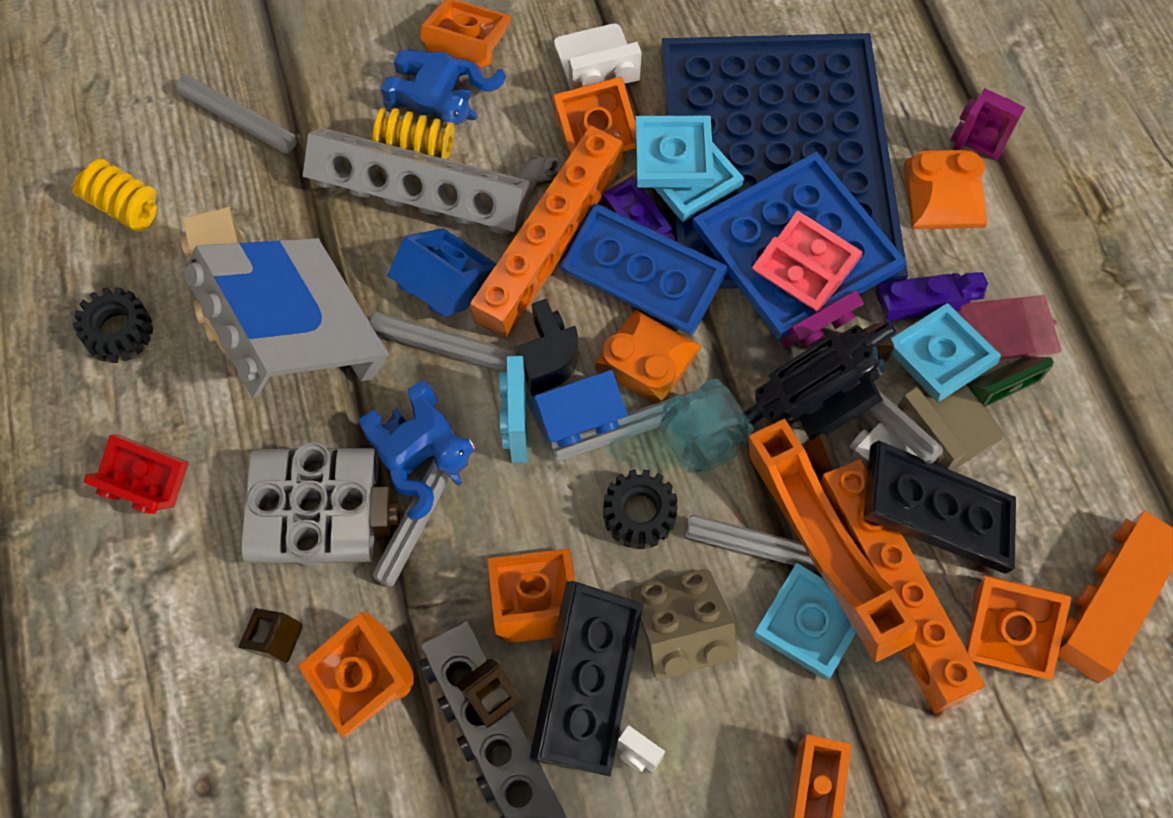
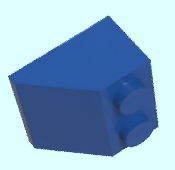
[387,228,497,317]
[526,370,628,448]

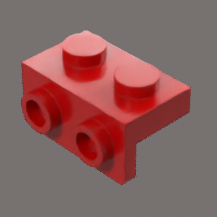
[83,434,189,514]

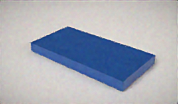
[559,203,728,337]

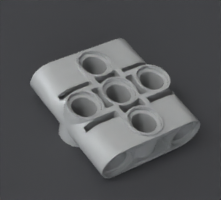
[242,442,378,568]

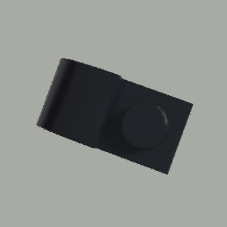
[516,299,578,396]

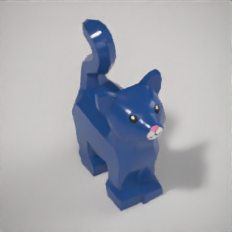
[381,49,506,128]
[358,380,475,520]

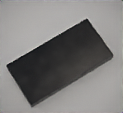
[863,440,1016,574]
[529,581,644,777]

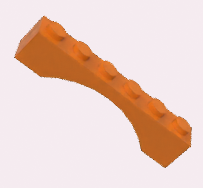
[748,418,918,663]

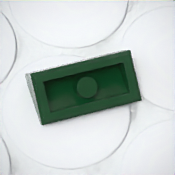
[966,356,1054,407]

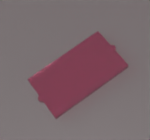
[956,295,1062,360]

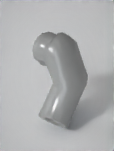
[519,156,563,198]

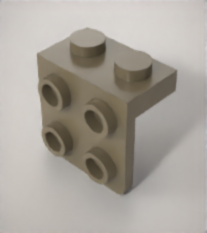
[898,385,1004,470]
[631,569,738,681]

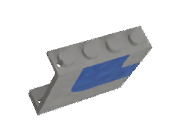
[183,238,389,398]

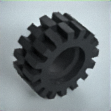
[73,287,153,363]
[603,469,678,549]

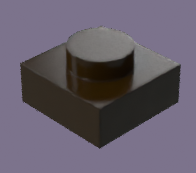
[370,487,400,540]

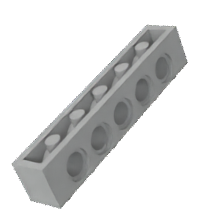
[303,127,531,234]

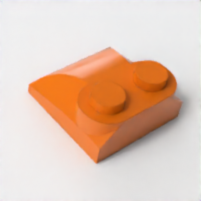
[420,0,512,69]
[552,77,636,156]
[903,150,987,229]
[595,309,701,404]
[487,548,575,643]
[966,574,1072,680]
[298,612,414,737]

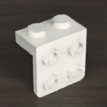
[554,23,642,90]

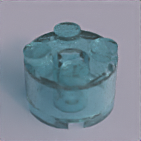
[659,379,754,473]

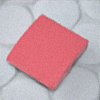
[752,210,862,312]

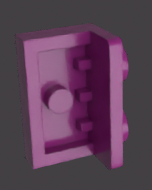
[950,88,1026,161]
[780,291,864,349]

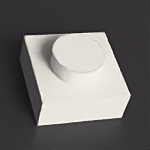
[617,725,665,773]

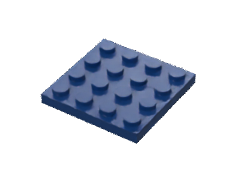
[692,152,907,340]

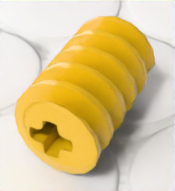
[372,108,454,159]
[72,158,157,232]

